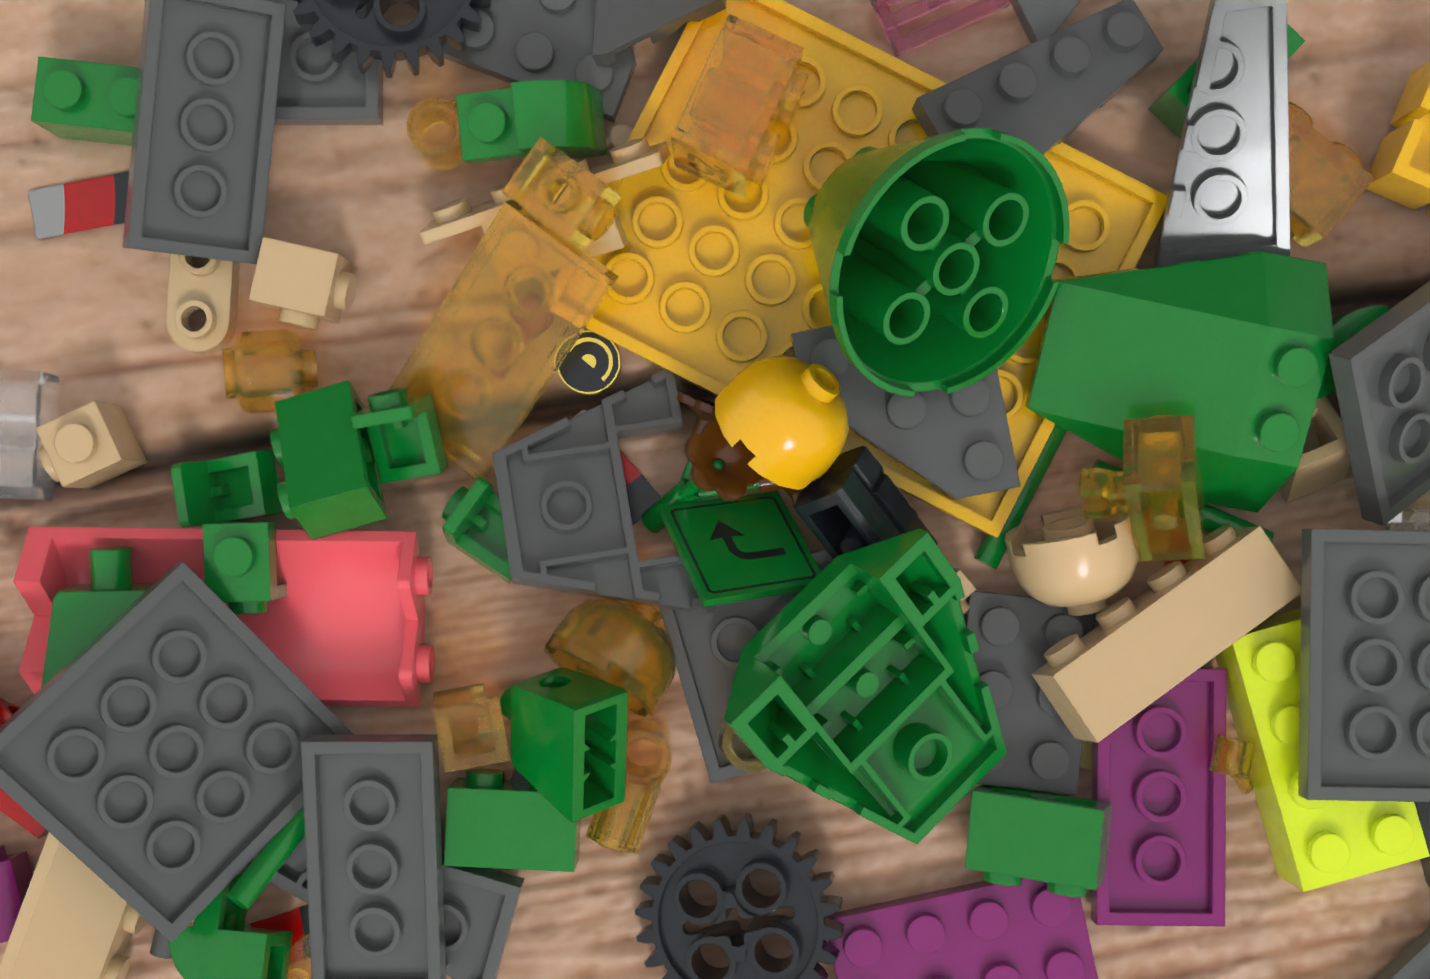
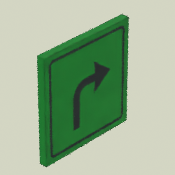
[659,490,821,607]

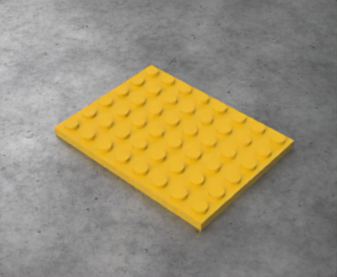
[542,0,1168,538]

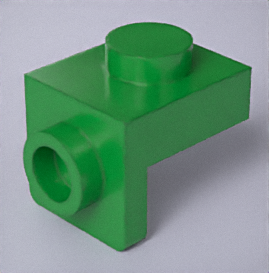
[350,387,449,484]
[171,450,282,528]
[442,476,512,584]
[203,521,287,614]

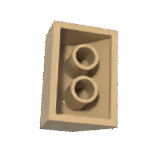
[0,832,146,979]

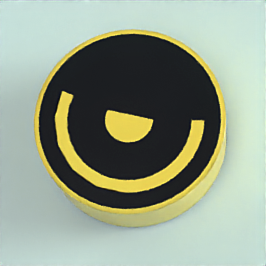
[557,330,621,395]

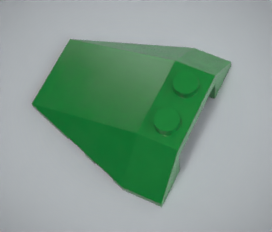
[1025,250,1334,513]
[724,528,1007,844]

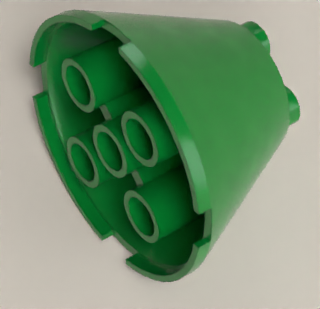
[804,128,1070,397]

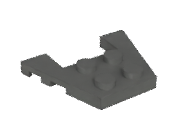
[492,369,717,614]

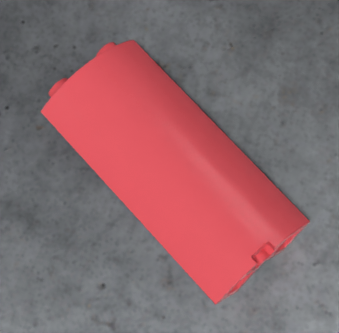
[13,526,435,707]

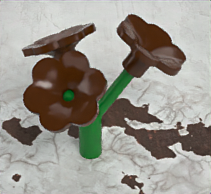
[641,392,802,533]

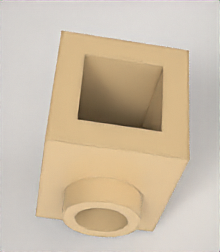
[248,237,357,331]
[35,400,147,489]

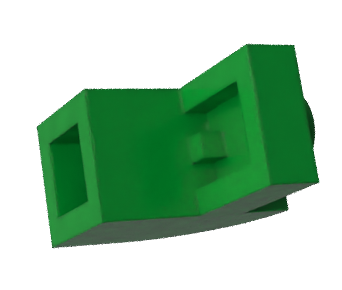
[456,80,608,164]
[168,862,293,979]

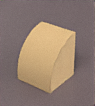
[1279,396,1351,503]

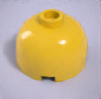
[715,355,849,490]

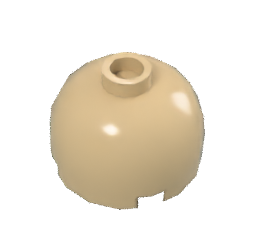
[1005,504,1139,616]

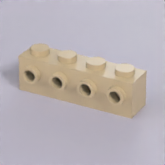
[1032,524,1301,743]

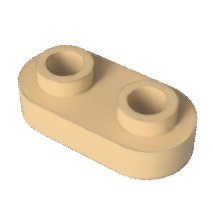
[166,254,240,354]

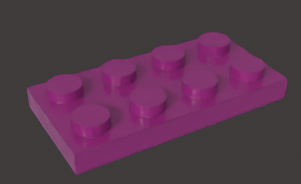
[1091,667,1227,927]
[827,878,1098,979]

